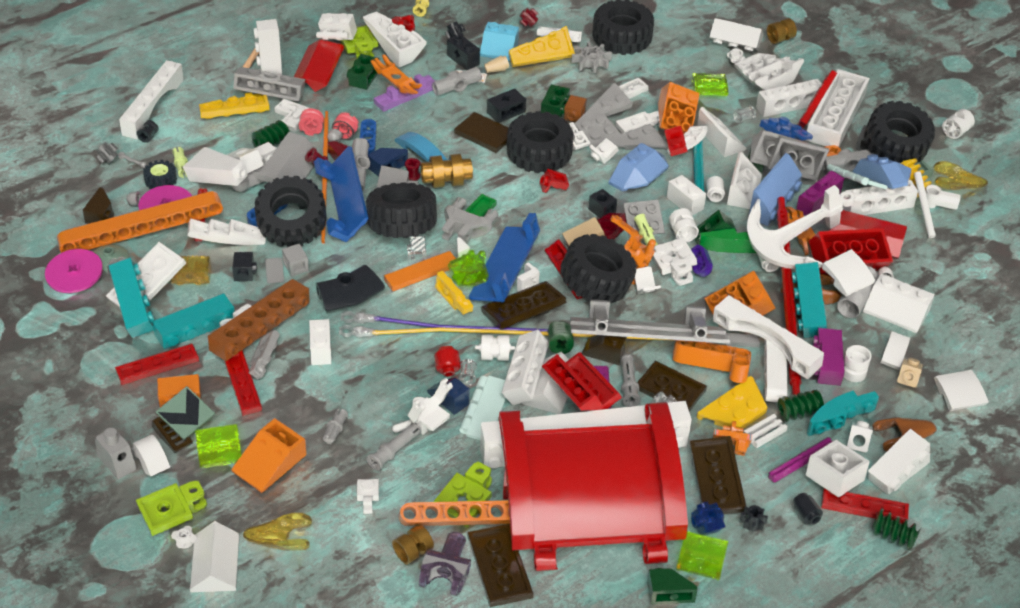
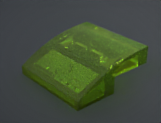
[692,73,729,96]
[195,424,242,468]
[676,531,728,580]

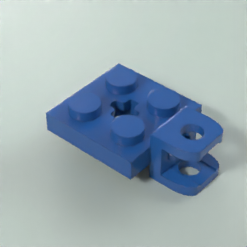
[759,116,813,141]

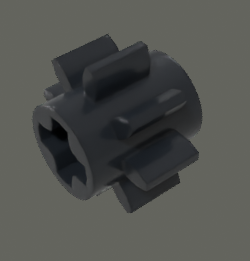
[445,21,466,39]
[740,505,768,532]

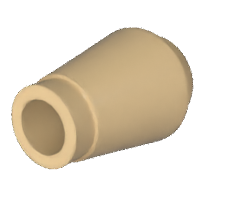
[484,55,509,73]

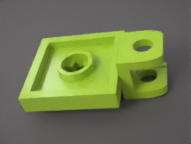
[339,25,378,59]
[433,462,492,528]
[136,481,207,536]

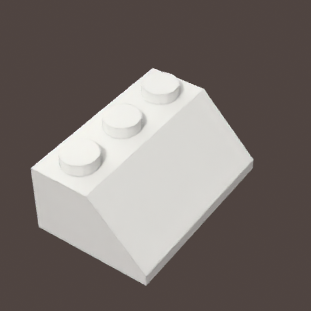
[710,18,764,52]
[863,274,935,334]

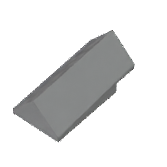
[750,129,829,180]

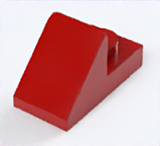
[664,126,688,156]

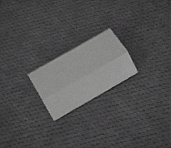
[258,132,319,183]

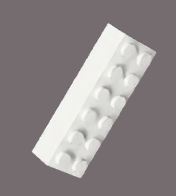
[805,69,870,147]

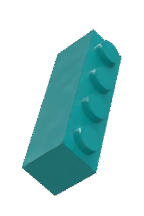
[108,257,155,338]
[792,262,827,338]
[152,293,235,350]

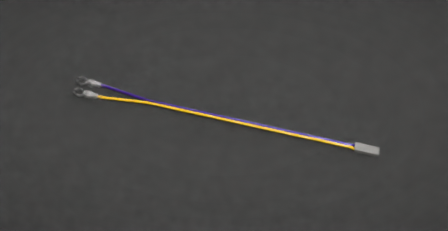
[339,311,760,347]

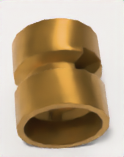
[766,18,797,44]
[392,524,434,565]

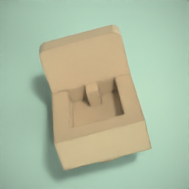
[897,358,923,388]

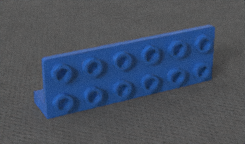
[314,146,368,242]
[469,213,540,302]

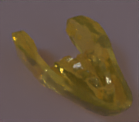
[934,161,988,190]
[243,513,312,551]

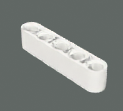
[764,339,787,403]

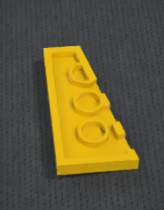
[508,26,575,67]
[199,92,270,119]

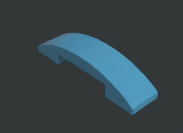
[395,132,447,162]

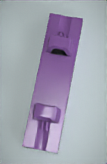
[374,74,435,112]

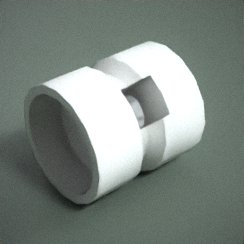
[669,208,699,243]
[843,345,872,382]

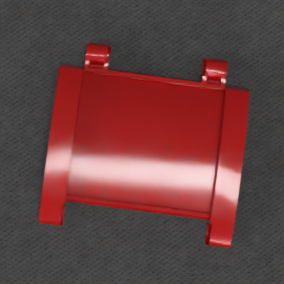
[499,402,688,571]

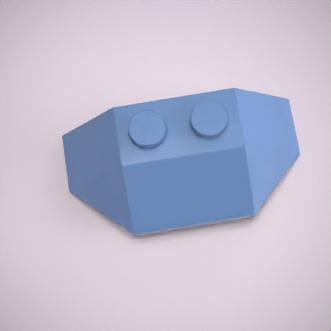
[609,143,669,192]
[852,154,911,189]

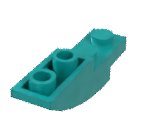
[807,390,879,436]

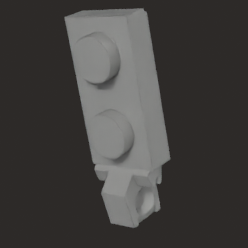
[249,330,280,380]

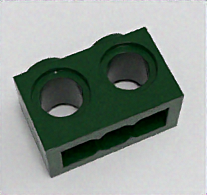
[347,54,379,90]
[541,84,570,118]

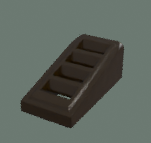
[152,417,193,453]

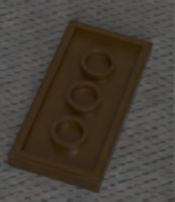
[481,281,567,329]
[689,436,747,517]
[467,524,534,607]

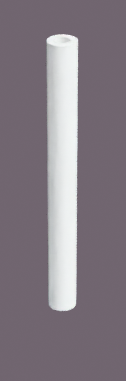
[914,172,936,238]

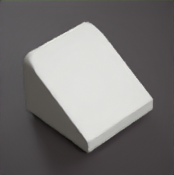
[457,237,470,266]

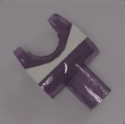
[419,532,471,596]

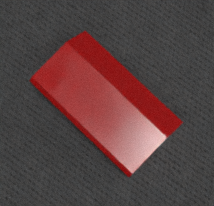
[294,39,344,92]
[829,210,907,259]
[542,352,622,411]

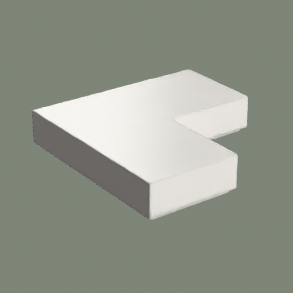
[275,99,309,132]

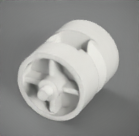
[942,109,975,139]
[475,335,515,361]

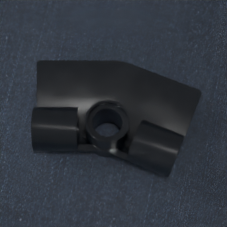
[316,265,385,311]

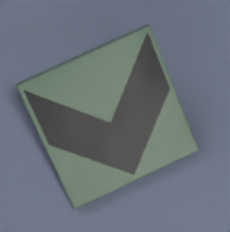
[155,386,215,440]

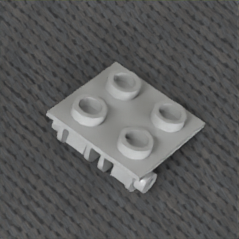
[623,200,665,237]

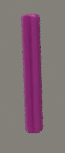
[768,437,833,483]

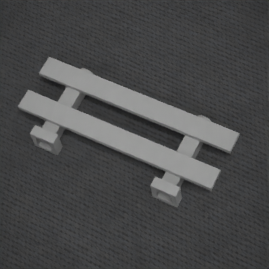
[570,299,730,344]

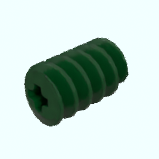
[251,120,290,148]
[548,321,574,354]
[778,389,824,422]
[872,508,921,550]

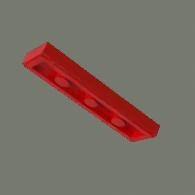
[797,70,837,129]
[115,344,199,385]
[224,350,262,416]
[821,488,909,524]

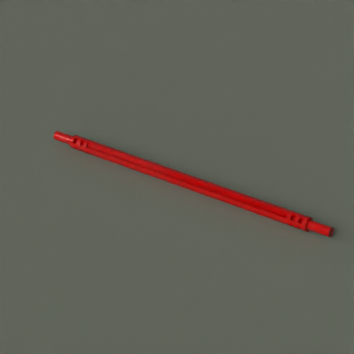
[777,197,802,395]

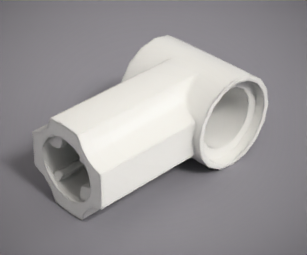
[925,185,960,210]

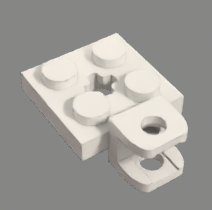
[652,238,697,286]

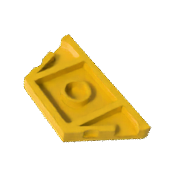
[696,376,768,428]

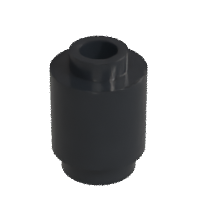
[793,493,823,525]

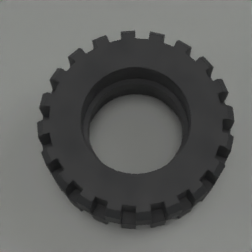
[592,0,654,55]
[864,101,935,163]
[507,111,574,173]
[254,175,327,247]
[366,182,437,238]
[560,234,636,303]

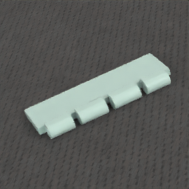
[827,164,887,189]
[459,376,506,440]

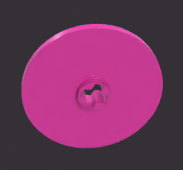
[138,185,192,210]
[45,249,103,293]

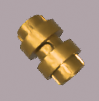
[421,154,473,188]

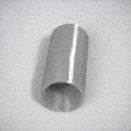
[837,266,879,318]

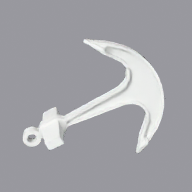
[747,185,855,269]

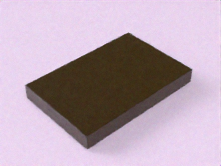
[454,112,508,153]
[637,360,707,412]

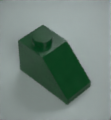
[695,210,737,244]
[647,568,698,605]

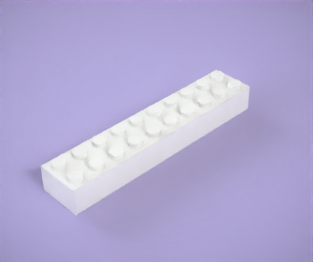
[480,401,692,468]

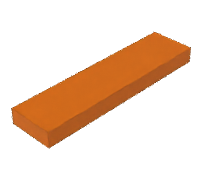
[384,251,459,291]

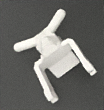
[392,378,453,435]

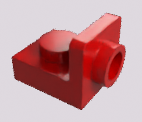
[540,169,569,193]

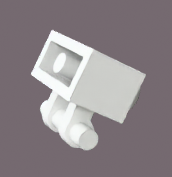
[316,13,357,40]

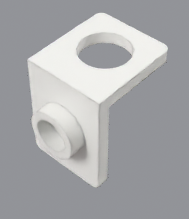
[634,267,661,294]
[847,420,873,453]

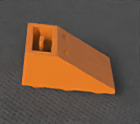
[658,82,700,134]
[704,271,776,326]
[231,418,306,493]

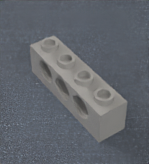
[233,67,305,102]

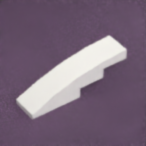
[187,219,266,245]

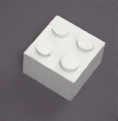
[806,440,870,497]

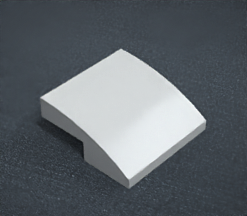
[822,249,875,296]
[934,370,988,411]

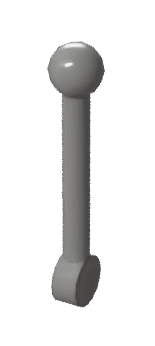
[118,152,147,169]

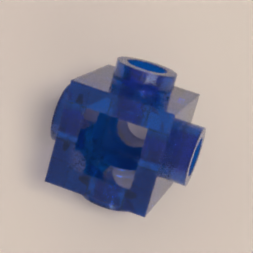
[691,502,726,538]

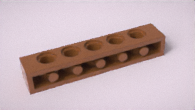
[208,279,310,361]

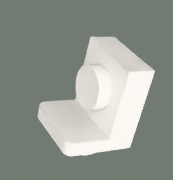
[589,138,619,164]
[517,262,540,292]

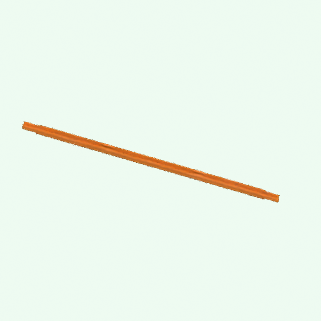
[321,111,329,243]

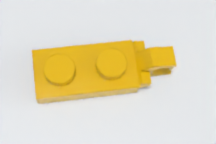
[435,271,473,315]

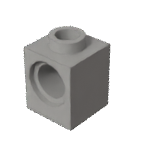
[282,244,309,277]

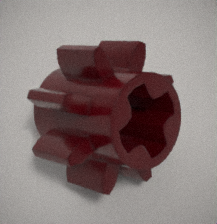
[519,8,538,27]

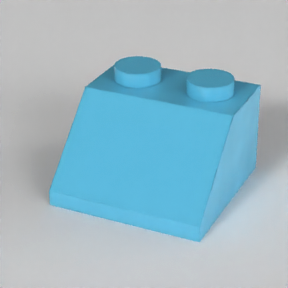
[480,22,519,61]

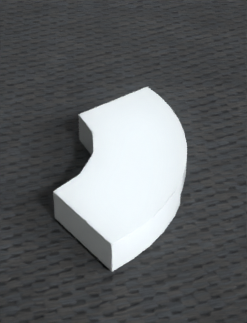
[667,126,708,155]

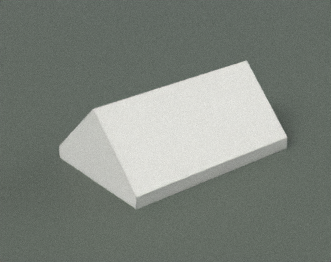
[697,107,747,157]
[727,152,762,209]
[522,352,569,414]
[190,521,239,592]

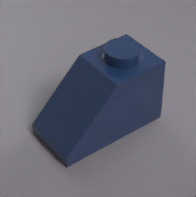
[368,148,408,177]
[427,377,470,415]

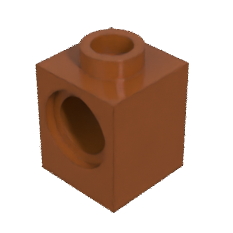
[564,95,587,123]

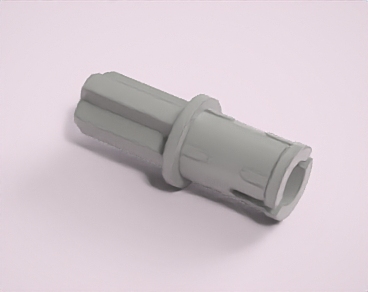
[323,409,348,444]

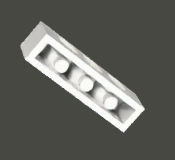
[756,79,822,117]
[843,180,918,215]
[502,330,549,406]

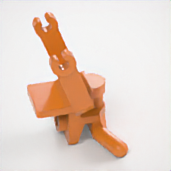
[610,215,656,285]

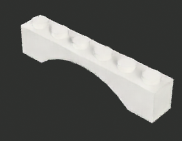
[119,60,184,139]
[713,295,824,379]

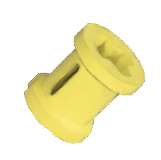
[413,0,430,17]

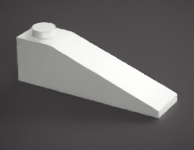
[363,12,427,67]

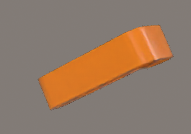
[672,340,751,383]

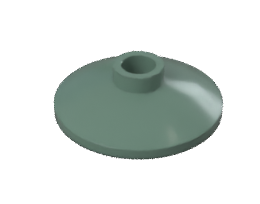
[94,244,129,272]

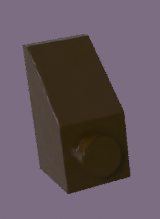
[83,187,114,224]
[582,335,627,365]

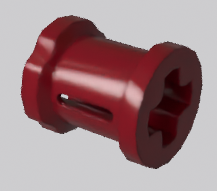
[305,147,328,164]
[405,158,421,181]

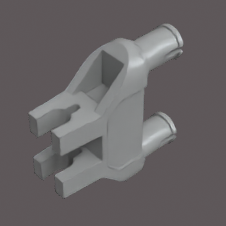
[442,197,498,244]

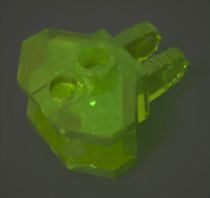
[448,250,489,286]

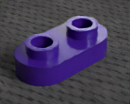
[691,245,713,277]

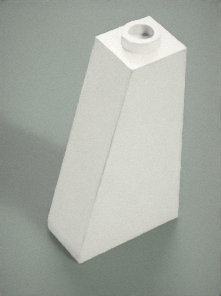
[183,147,248,186]

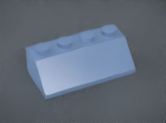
[749,153,802,226]

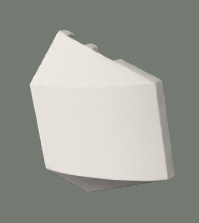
[734,53,804,91]

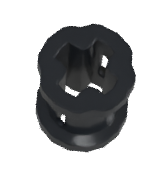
[136,120,159,143]

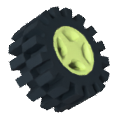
[143,160,177,190]

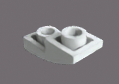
[569,122,590,150]
[880,331,910,370]

